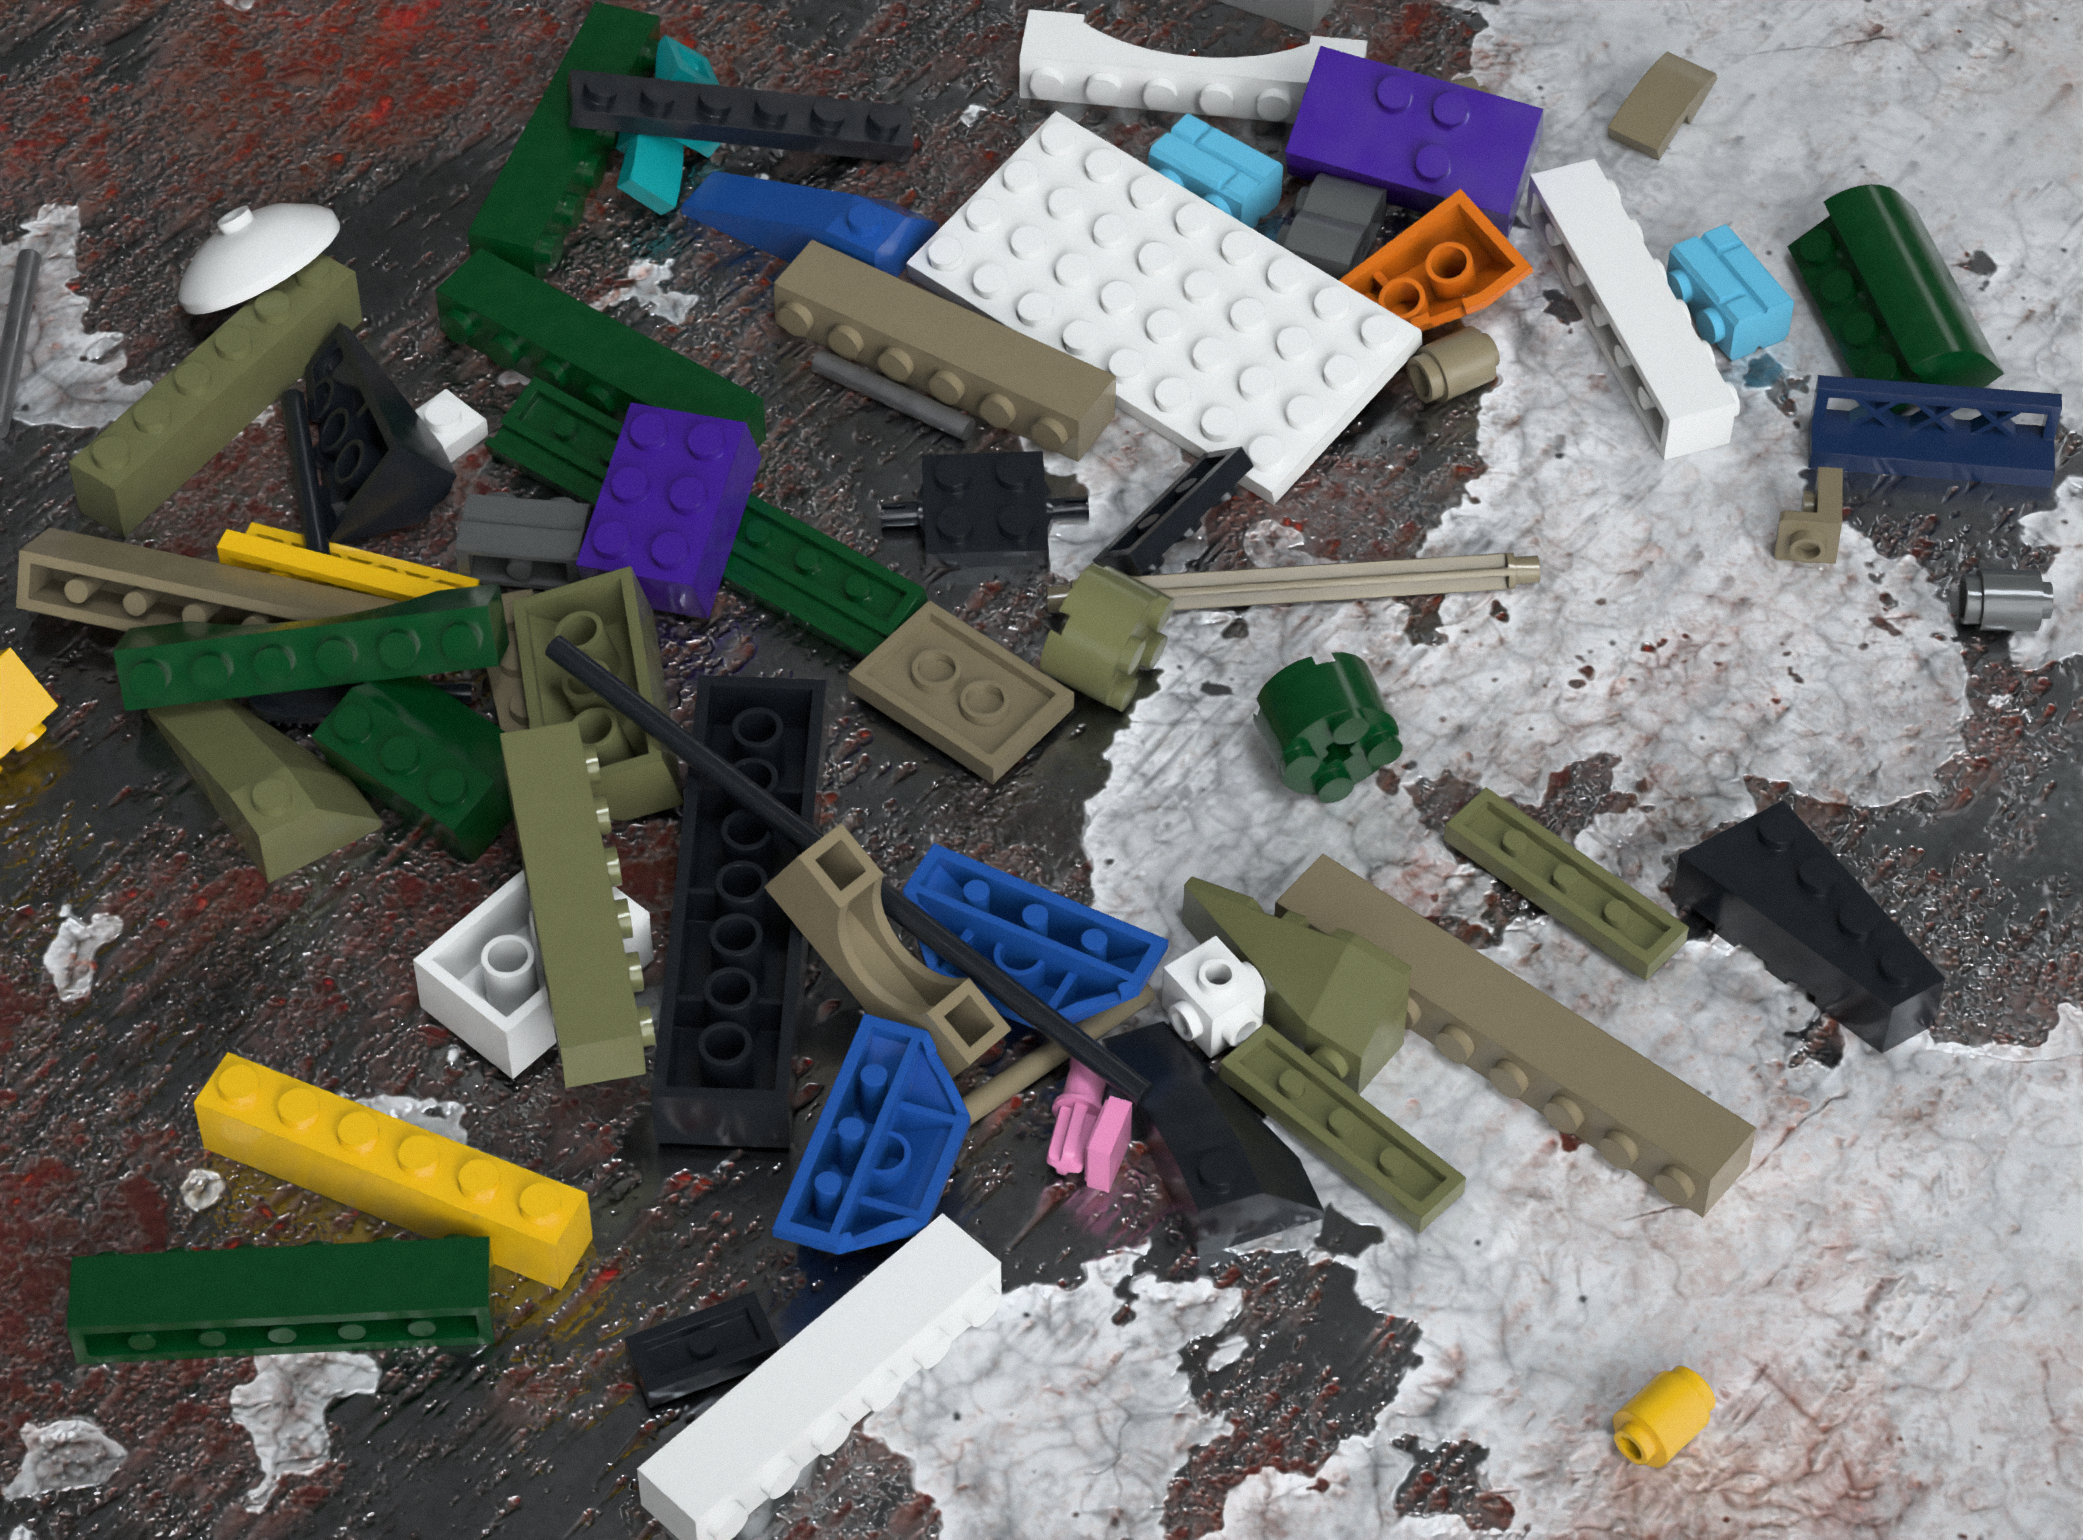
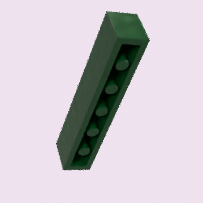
[467,1,661,280]
[435,248,766,448]
[67,1234,495,1365]

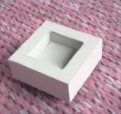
[415,389,488,462]

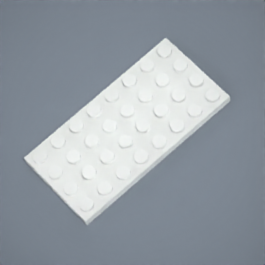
[906,111,1423,506]

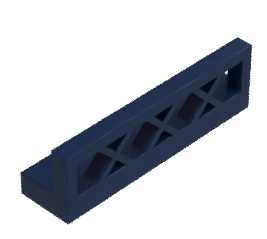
[1808,375,2062,488]

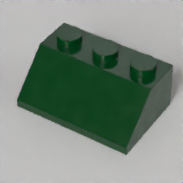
[311,676,513,864]

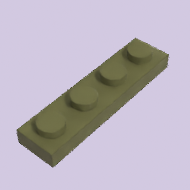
[1443,787,1689,981]
[1219,1023,1466,1234]

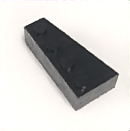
[1671,800,1946,1053]

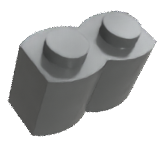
[1276,172,1387,280]

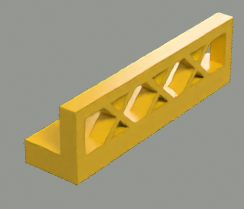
[217,522,480,602]

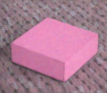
[1085,1096,1132,1193]

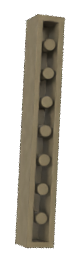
[1274,854,1757,1218]

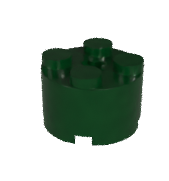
[1253,652,1403,803]

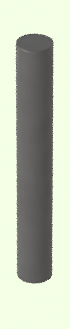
[811,349,975,441]

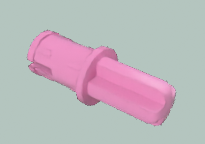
[1046,1057,1106,1176]

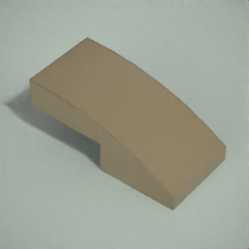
[1607,52,1717,160]

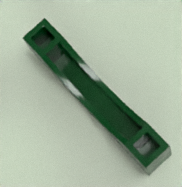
[113,583,510,711]

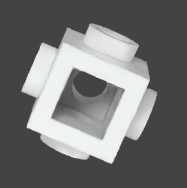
[1162,936,1266,1058]

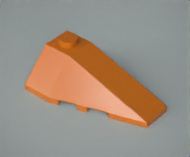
[1339,189,1533,332]

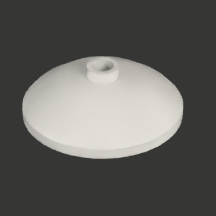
[178,203,340,314]

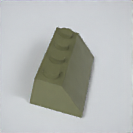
[512,566,684,821]

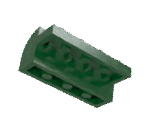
[1787,184,2005,414]

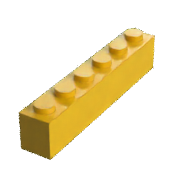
[193,1052,593,1290]

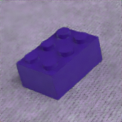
[576,403,762,619]

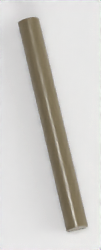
[962,983,1155,1126]

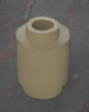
[1407,326,1500,403]

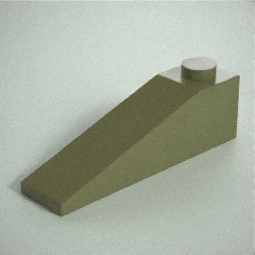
[148,698,382,884]
[1182,876,1412,1095]

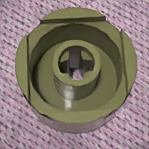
[1040,562,1175,712]

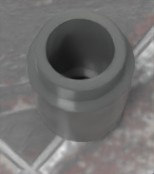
[1958,569,2054,631]

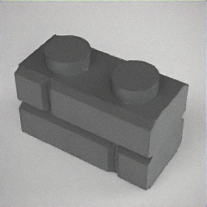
[455,491,592,590]

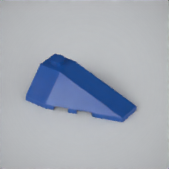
[681,171,939,278]

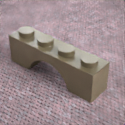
[764,823,1012,1079]

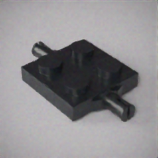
[881,451,1089,569]

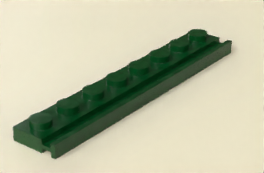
[484,376,929,661]

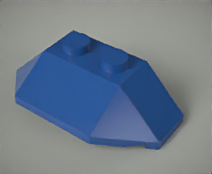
[903,843,1169,1030]
[772,1013,971,1255]

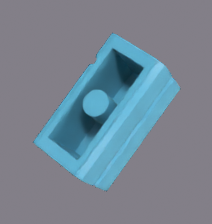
[1148,113,1283,229]
[1666,224,1794,361]

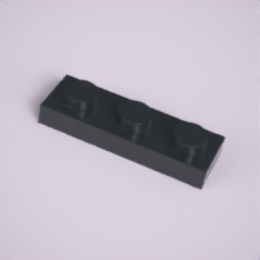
[1093,446,1254,576]

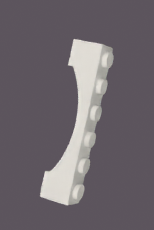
[1020,9,1367,123]

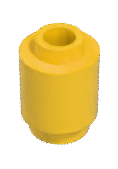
[1612,1366,1716,1468]

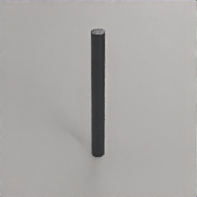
[280,389,331,555]

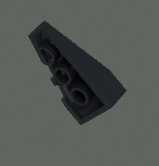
[305,322,457,544]
[1102,1021,1324,1257]

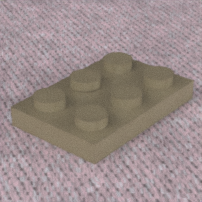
[848,600,1074,784]

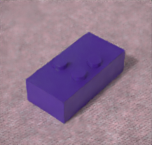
[1285,46,1544,238]

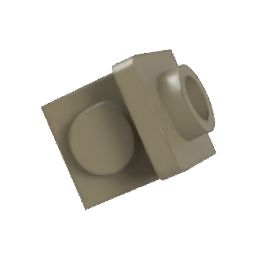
[1775,467,1843,564]

